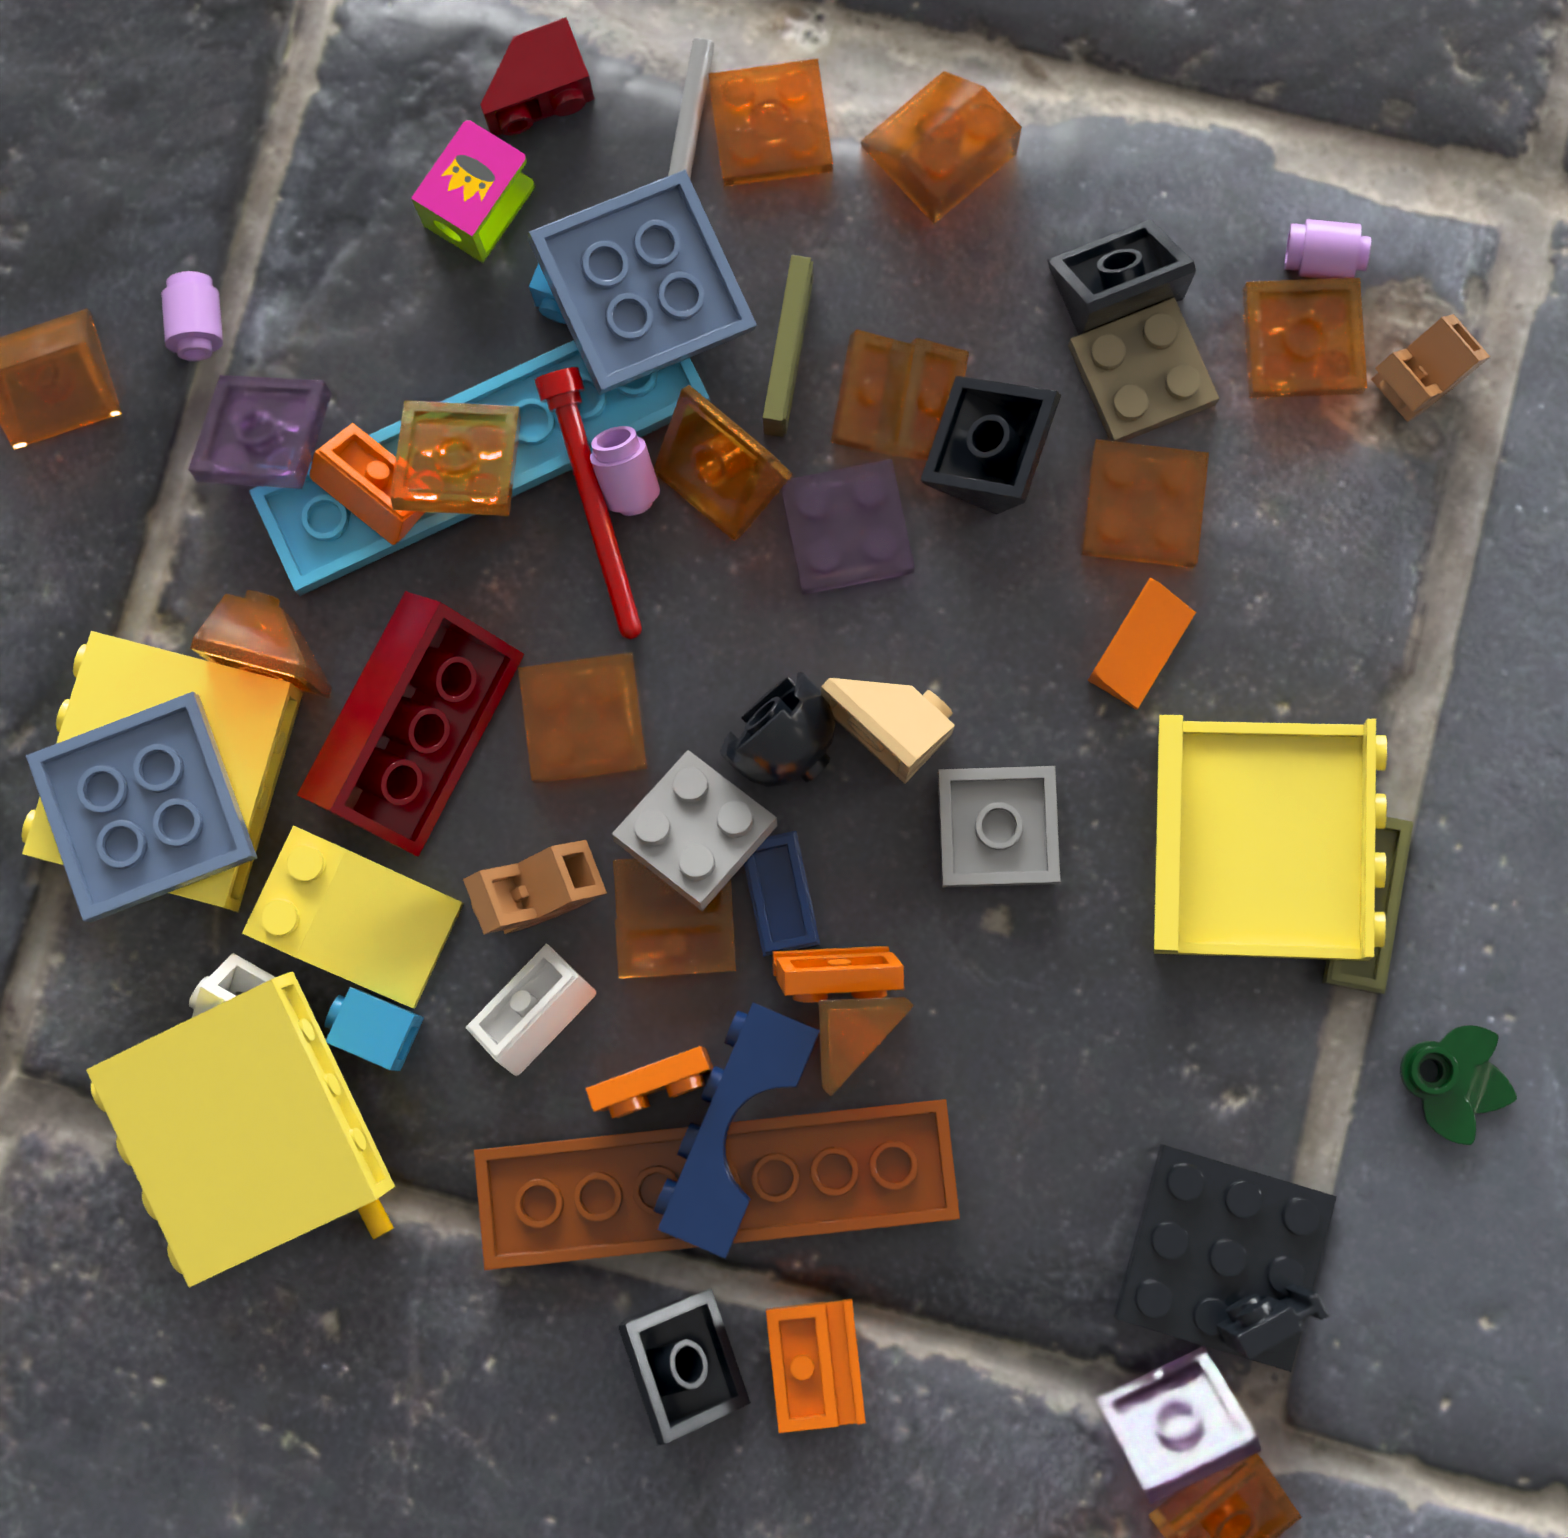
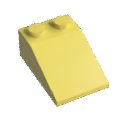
[242,826,464,1009]

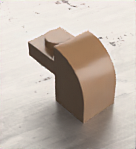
[1371,314,1490,422]
[463,840,607,935]

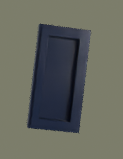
[744,831,820,957]

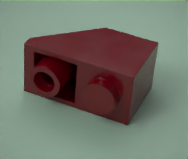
[480,17,595,136]

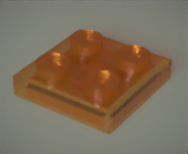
[708,58,833,187]
[1243,278,1367,398]
[390,401,521,516]
[1081,439,1209,568]
[518,652,648,783]

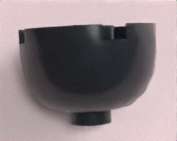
[720,672,836,787]

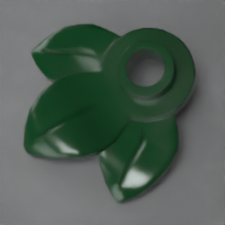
[1400,1025,1517,1145]

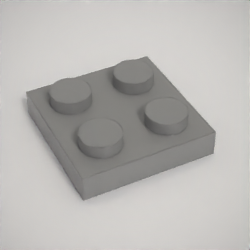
[612,750,778,911]
[938,766,1060,888]

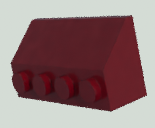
[297,591,524,857]

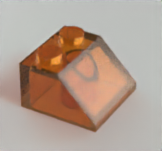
[861,71,1022,224]

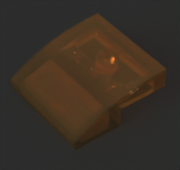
[831,329,969,460]
[613,858,736,978]

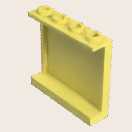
[22,631,303,912]
[1154,715,1387,961]
[86,971,395,1287]

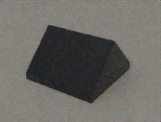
[1048,219,1196,335]
[920,376,1061,514]
[618,1288,751,1446]

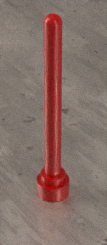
[534,367,642,639]

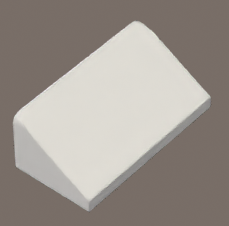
[465,943,596,1076]

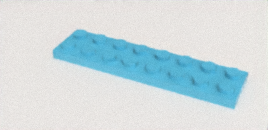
[249,340,711,596]

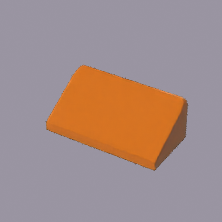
[309,423,439,545]
[1087,577,1196,710]

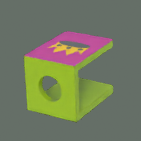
[411,120,535,263]

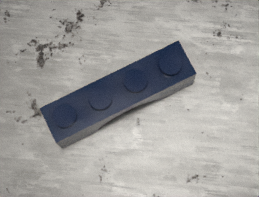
[653,1003,820,1258]

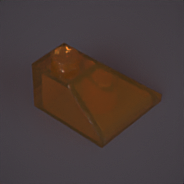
[190,590,332,698]

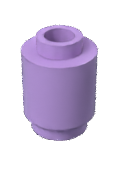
[1284,219,1371,282]
[162,271,223,361]
[590,426,660,516]

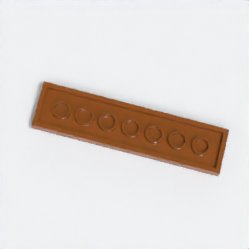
[474,1099,960,1270]

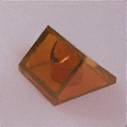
[0,309,122,449]
[654,385,793,541]
[819,997,914,1096]
[1148,1440,1302,1538]

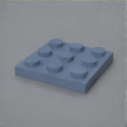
[527,170,757,395]
[26,692,257,923]

